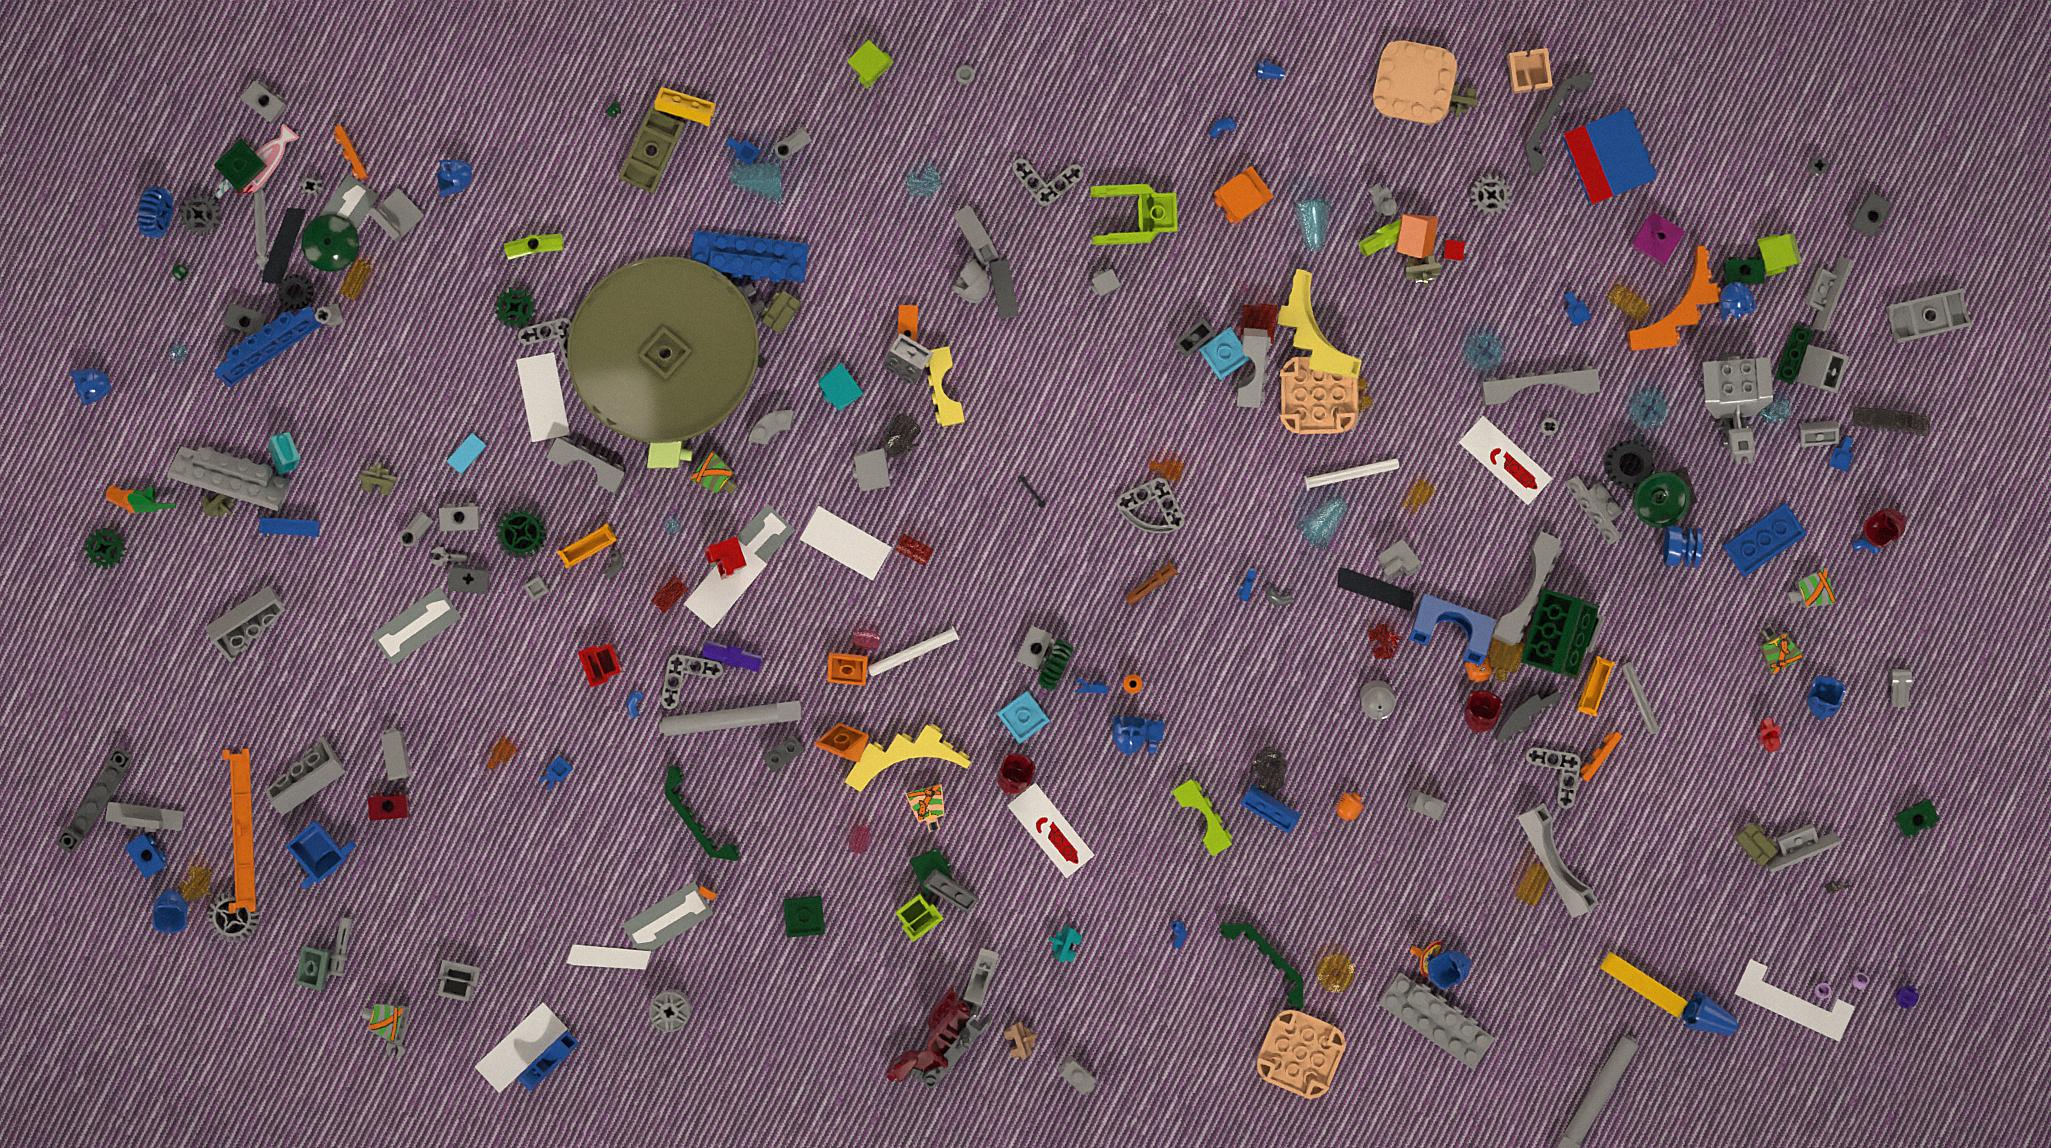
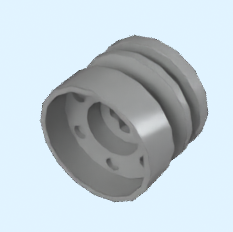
[649,990,692,1032]

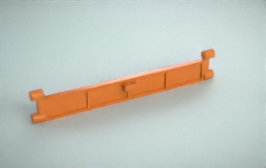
[222,749,256,913]

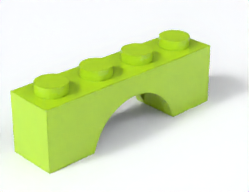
[1171,779,1233,856]

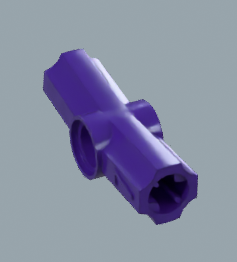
[703,641,763,672]

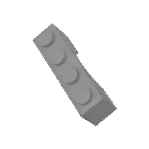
[1237,328,1271,408]
[546,436,627,494]

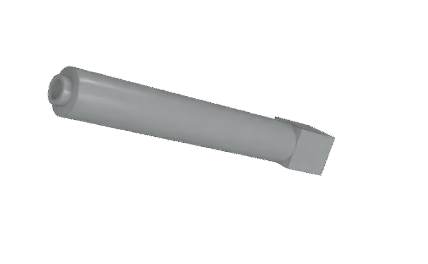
[659,700,803,737]
[1554,1035,1639,1148]

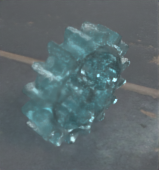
[1463,330,1505,373]
[1628,389,1670,431]

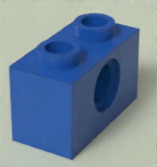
[125,833,168,879]

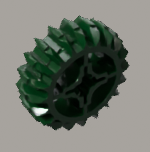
[496,507,548,559]
[1038,639,1074,691]

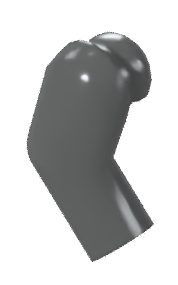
[604,551,623,579]
[1266,588,1294,607]

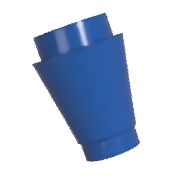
[1255,60,1285,79]

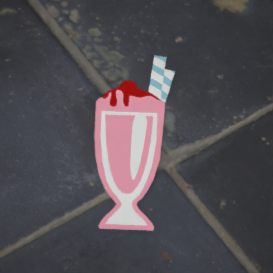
[215,124,299,199]

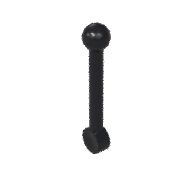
[1018,475,1046,508]

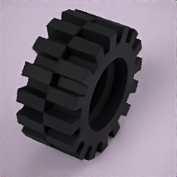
[277,274,314,310]

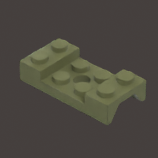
[618,108,686,195]

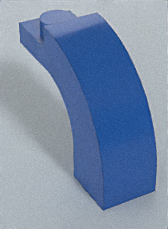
[517,1030,580,1092]

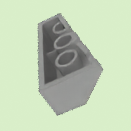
[205,585,285,663]
[265,736,346,816]

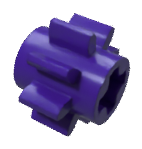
[1895,984,1919,1009]

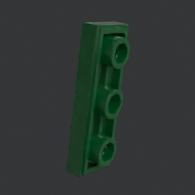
[1774,324,1813,385]

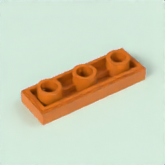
[333,125,369,181]
[898,305,918,343]
[1580,732,1622,782]

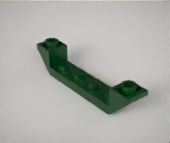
[664,765,741,861]
[1219,923,1303,1010]

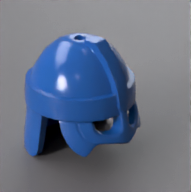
[436,159,473,197]
[1719,282,1757,322]
[70,368,111,406]
[1807,676,1846,721]
[1112,716,1147,755]
[152,888,188,933]
[1428,950,1472,990]

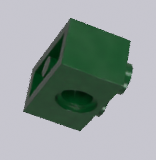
[1723,257,1765,285]
[1892,799,1940,839]

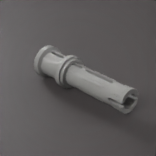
[327,917,353,977]

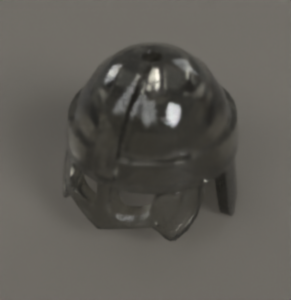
[882,414,921,458]
[1249,746,1288,791]

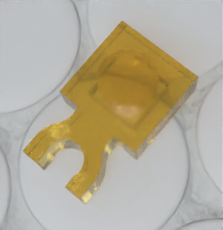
[1402,479,1436,515]

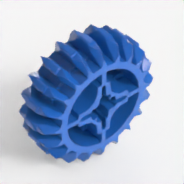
[137,186,174,238]

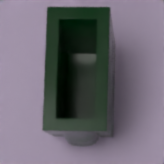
[909,848,953,895]

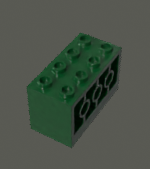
[1521,589,1600,680]

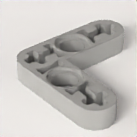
[1013,159,1084,207]
[518,318,572,371]
[661,654,724,709]
[1525,747,1581,809]

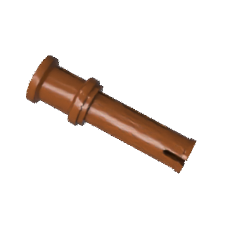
[1124,561,1179,606]

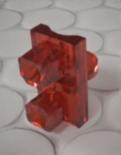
[895,534,934,566]
[651,576,688,614]
[1368,623,1402,660]

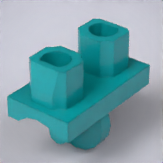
[1048,925,1082,963]

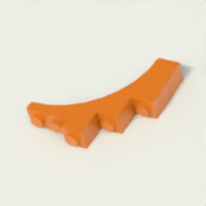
[1627,246,1721,352]

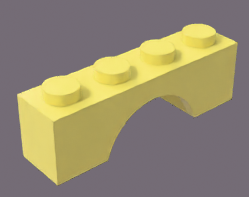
[926,346,965,427]

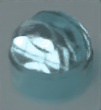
[170,345,187,361]
[665,519,681,535]

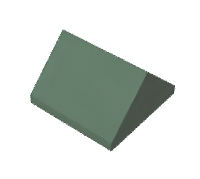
[295,946,332,991]

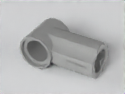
[775,127,812,161]
[315,304,344,328]
[399,511,433,548]
[1889,669,1912,707]

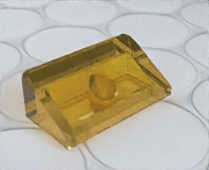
[339,259,374,301]

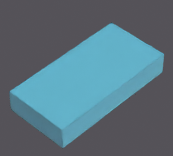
[447,433,487,474]

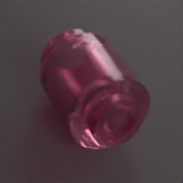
[852,628,881,651]
[848,825,871,854]

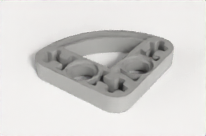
[1116,478,1185,533]

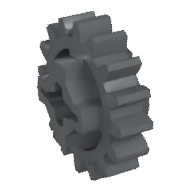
[179,194,222,236]

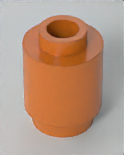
[1123,674,1143,694]

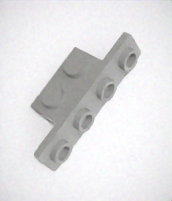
[1804,257,1853,331]
[1565,476,1623,545]
[106,802,184,832]
[1765,824,1841,872]

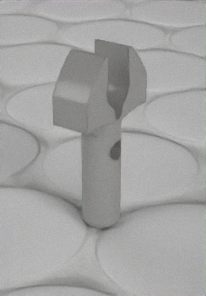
[430,547,467,566]
[386,1024,409,1059]

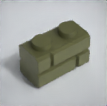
[760,290,802,335]
[1733,822,1778,866]

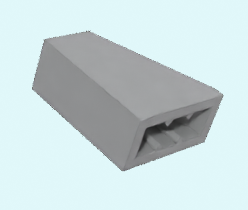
[953,206,999,266]
[381,728,413,781]

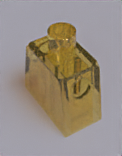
[1489,637,1526,682]

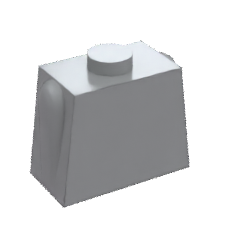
[852,448,891,491]
[1057,1055,1098,1095]

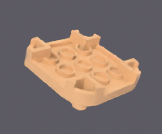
[1373,41,1458,125]
[1280,357,1359,434]
[1256,1009,1346,1099]

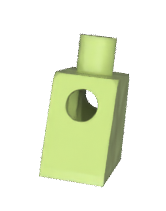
[647,441,693,469]

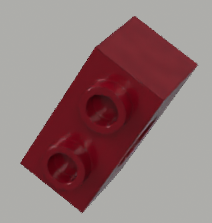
[368,791,410,821]

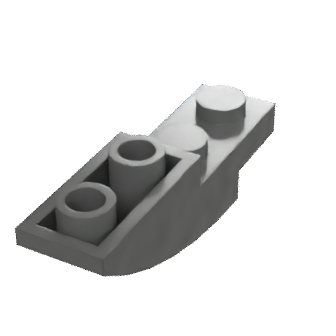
[1495,691,1562,743]

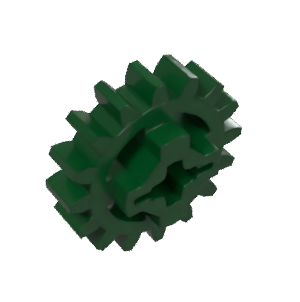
[494,287,536,329]
[83,528,127,570]

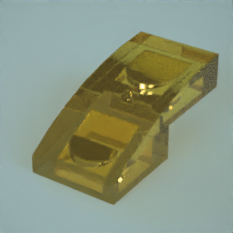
[1606,284,1651,322]

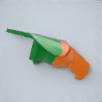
[106,484,176,514]

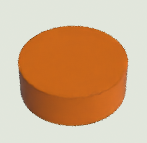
[698,885,717,900]

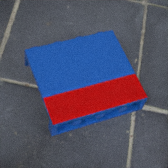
[1561,108,1657,206]

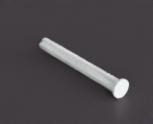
[1304,459,1399,491]
[868,626,959,676]

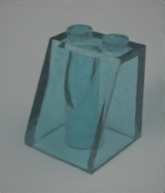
[730,163,783,205]

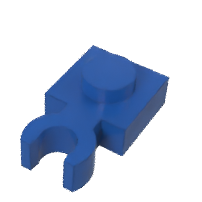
[1237,568,1257,602]
[539,755,574,790]

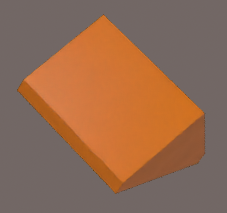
[1396,214,1439,258]
[827,652,869,686]
[815,723,869,762]

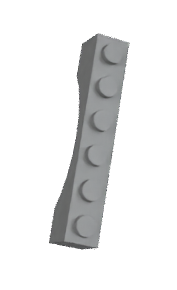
[1481,366,1600,406]
[1492,531,1562,646]
[1518,803,1599,918]

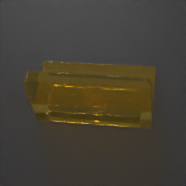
[1515,862,1550,906]

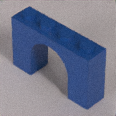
[1409,593,1496,666]

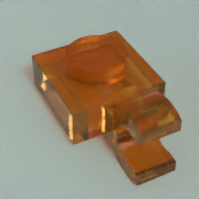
[1149,459,1184,482]
[486,737,518,771]

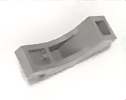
[963,948,999,1016]

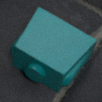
[818,363,864,411]
[268,432,300,475]

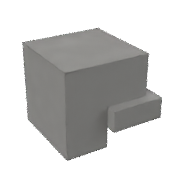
[1378,538,1421,583]
[438,959,481,1002]

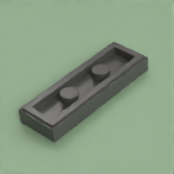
[990,259,1019,320]
[923,869,979,914]

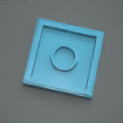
[1199,327,1251,380]
[997,691,1050,744]

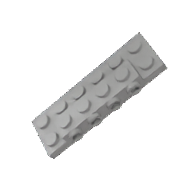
[167,447,291,511]
[1378,972,1495,1070]

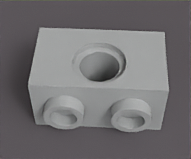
[240,81,287,124]
[439,503,481,532]
[1017,626,1054,670]

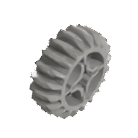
[207,891,260,943]

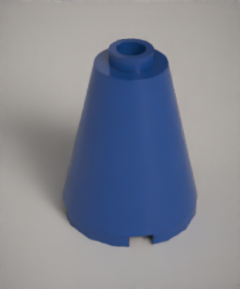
[1682,991,1738,1036]

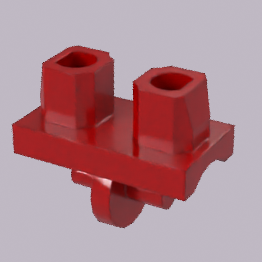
[1758,718,1781,752]

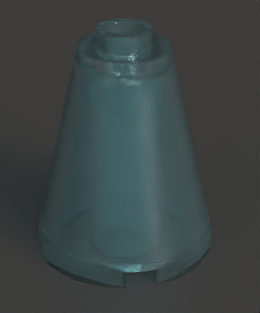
[1293,199,1331,251]
[1296,497,1348,550]

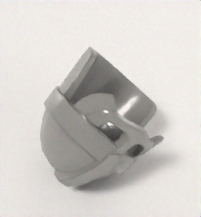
[951,258,990,303]
[1360,680,1396,721]

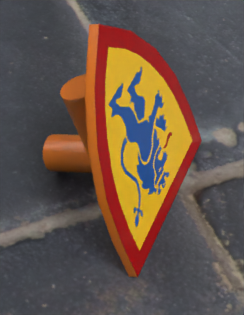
[1410,941,1444,977]

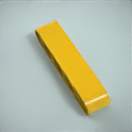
[1599,951,1689,1018]

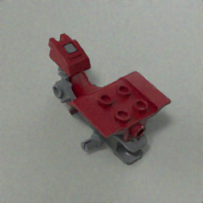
[886,986,991,1088]

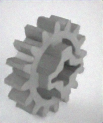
[1470,175,1512,217]

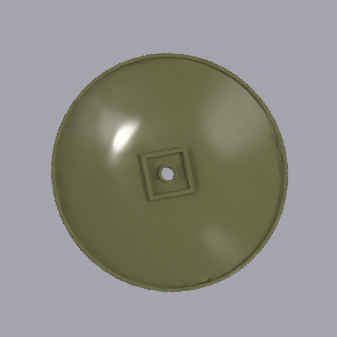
[567,256,759,443]

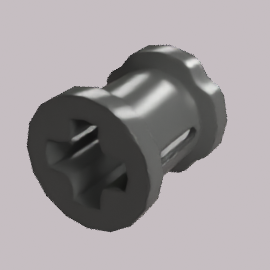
[1808,157,1829,176]

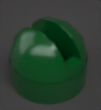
[605,101,622,118]
[172,265,189,282]

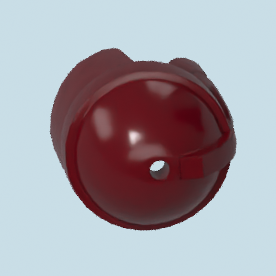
[1863,508,1907,548]
[1464,690,1503,735]
[997,753,1036,797]

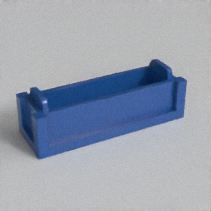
[259,517,320,540]
[1240,783,1302,834]

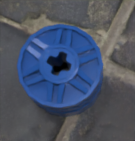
[1663,526,1704,568]

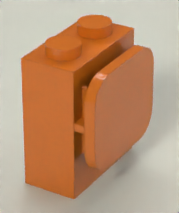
[1213,166,1274,225]

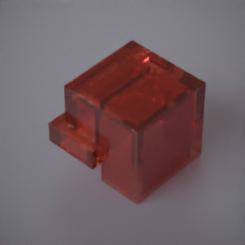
[1239,303,1278,344]

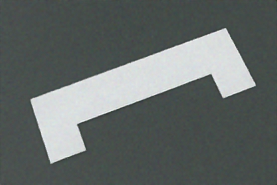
[1735,959,1855,1041]

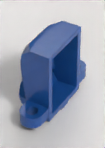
[285,820,357,890]

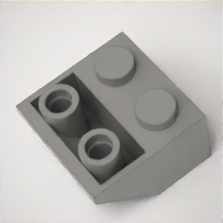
[1796,345,1849,393]

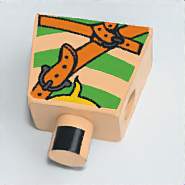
[906,784,945,831]

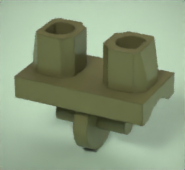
[1449,85,1478,118]
[1405,255,1441,288]
[359,462,397,495]
[201,492,234,518]

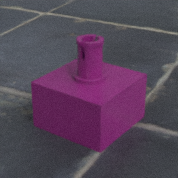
[1630,211,1685,266]

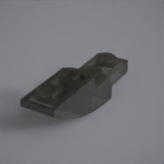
[1852,407,1931,436]

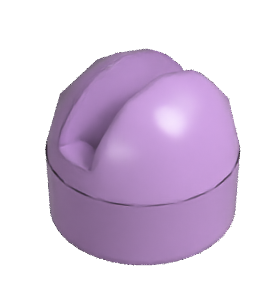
[1852,972,1869,990]
[1814,983,1831,999]

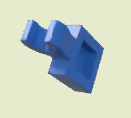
[726,137,761,166]
[1564,291,1592,327]
[1828,437,1854,472]
[1075,679,1108,694]
[1146,720,1164,754]

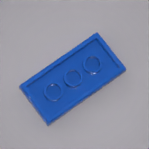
[1722,503,1807,578]

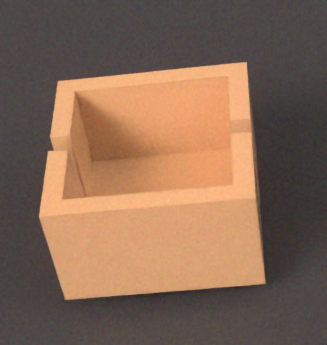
[1507,48,1553,94]

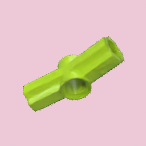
[1358,219,1401,257]
[504,234,564,260]

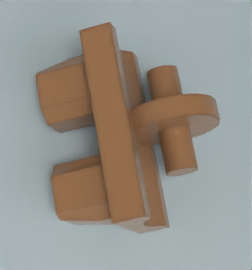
[1004,1021,1038,1059]

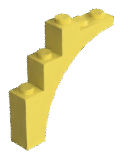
[1277,269,1362,379]
[845,724,971,792]

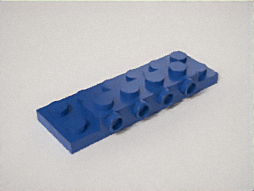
[691,231,809,283]
[214,306,324,387]

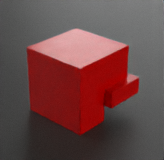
[704,536,747,580]
[578,643,624,688]

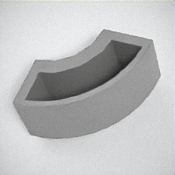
[748,410,795,446]

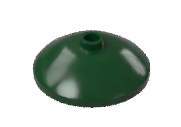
[302,214,359,272]
[1633,471,1690,528]

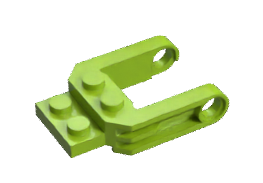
[1090,184,1178,245]

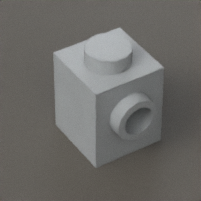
[1090,269,1121,298]

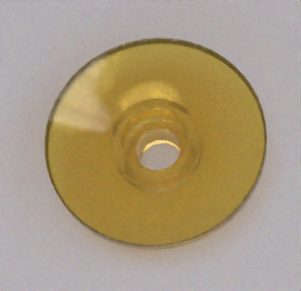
[1317,954,1355,993]

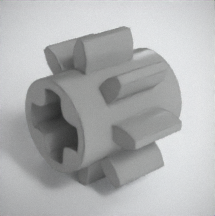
[299,175,324,199]

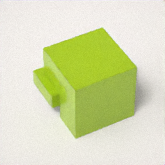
[847,40,894,89]
[1757,234,1802,276]
[895,892,944,942]

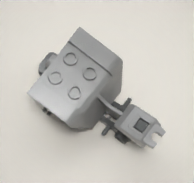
[1699,352,1773,464]

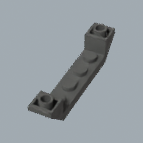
[1524,73,1594,176]
[55,746,133,854]

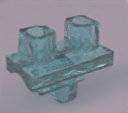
[906,166,943,199]
[1759,394,1791,424]

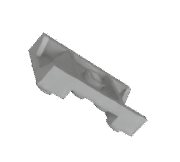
[1886,288,1972,344]

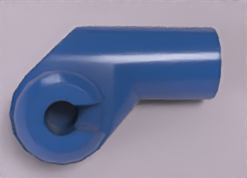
[1208,118,1237,139]
[1851,537,1881,554]
[626,690,644,719]
[1171,920,1187,949]

